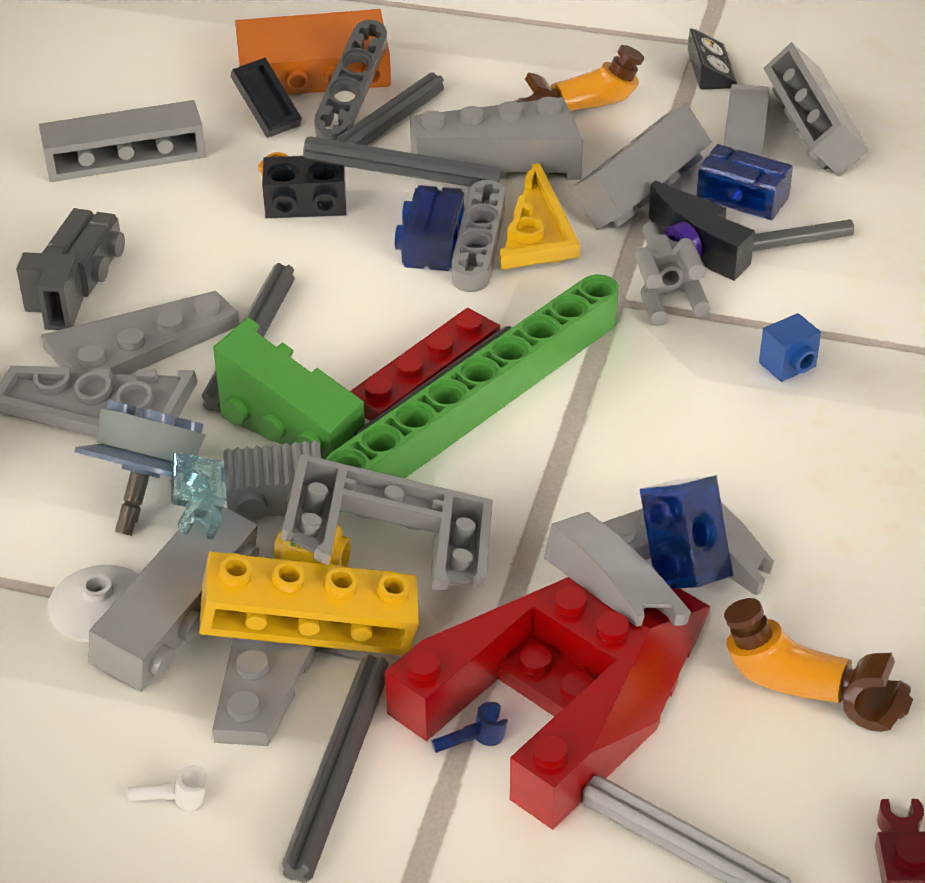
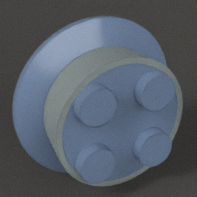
[74,399,209,536]

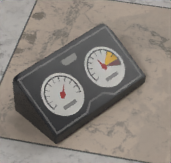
[687,28,737,90]

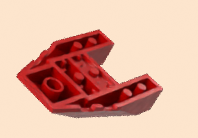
[385,577,710,830]

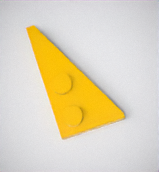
[500,163,580,270]

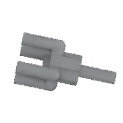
[635,222,710,326]

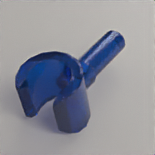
[431,702,508,753]

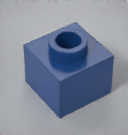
[759,313,821,382]

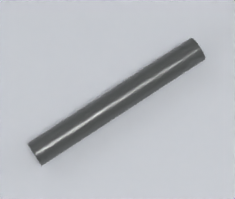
[753,219,854,251]

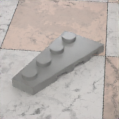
[41,291,240,375]
[0,366,198,437]
[212,638,316,746]

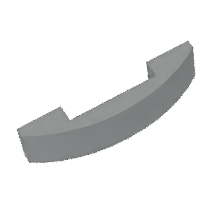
[720,84,770,178]

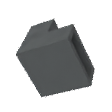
[16,252,84,330]

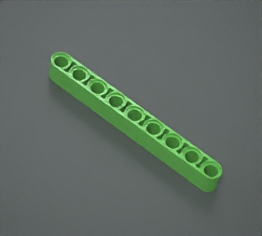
[326,274,619,513]

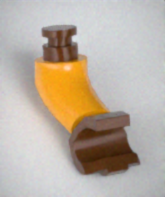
[514,45,644,112]
[724,598,913,732]

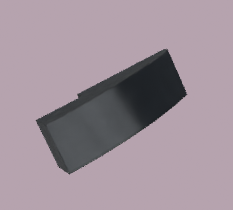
[648,180,755,281]

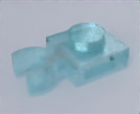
[170,452,226,539]

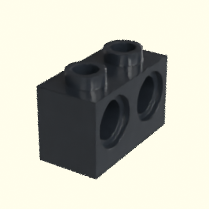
[262,156,347,219]

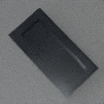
[230,57,302,138]

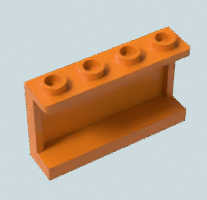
[235,9,391,95]

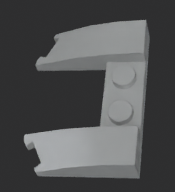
[280,454,493,590]
[544,477,774,626]

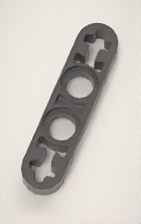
[314,19,387,141]

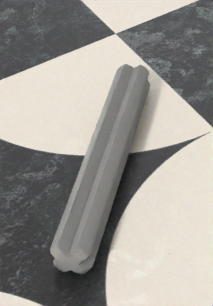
[583,775,792,883]

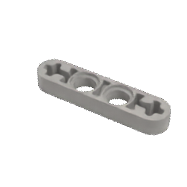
[451,180,505,292]

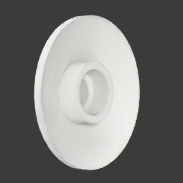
[48,565,139,643]

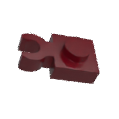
[875,799,925,883]

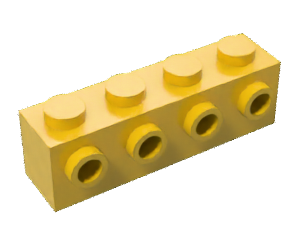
[199,551,419,656]

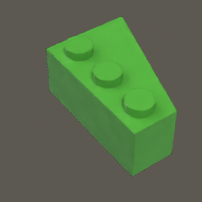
[213,317,365,460]

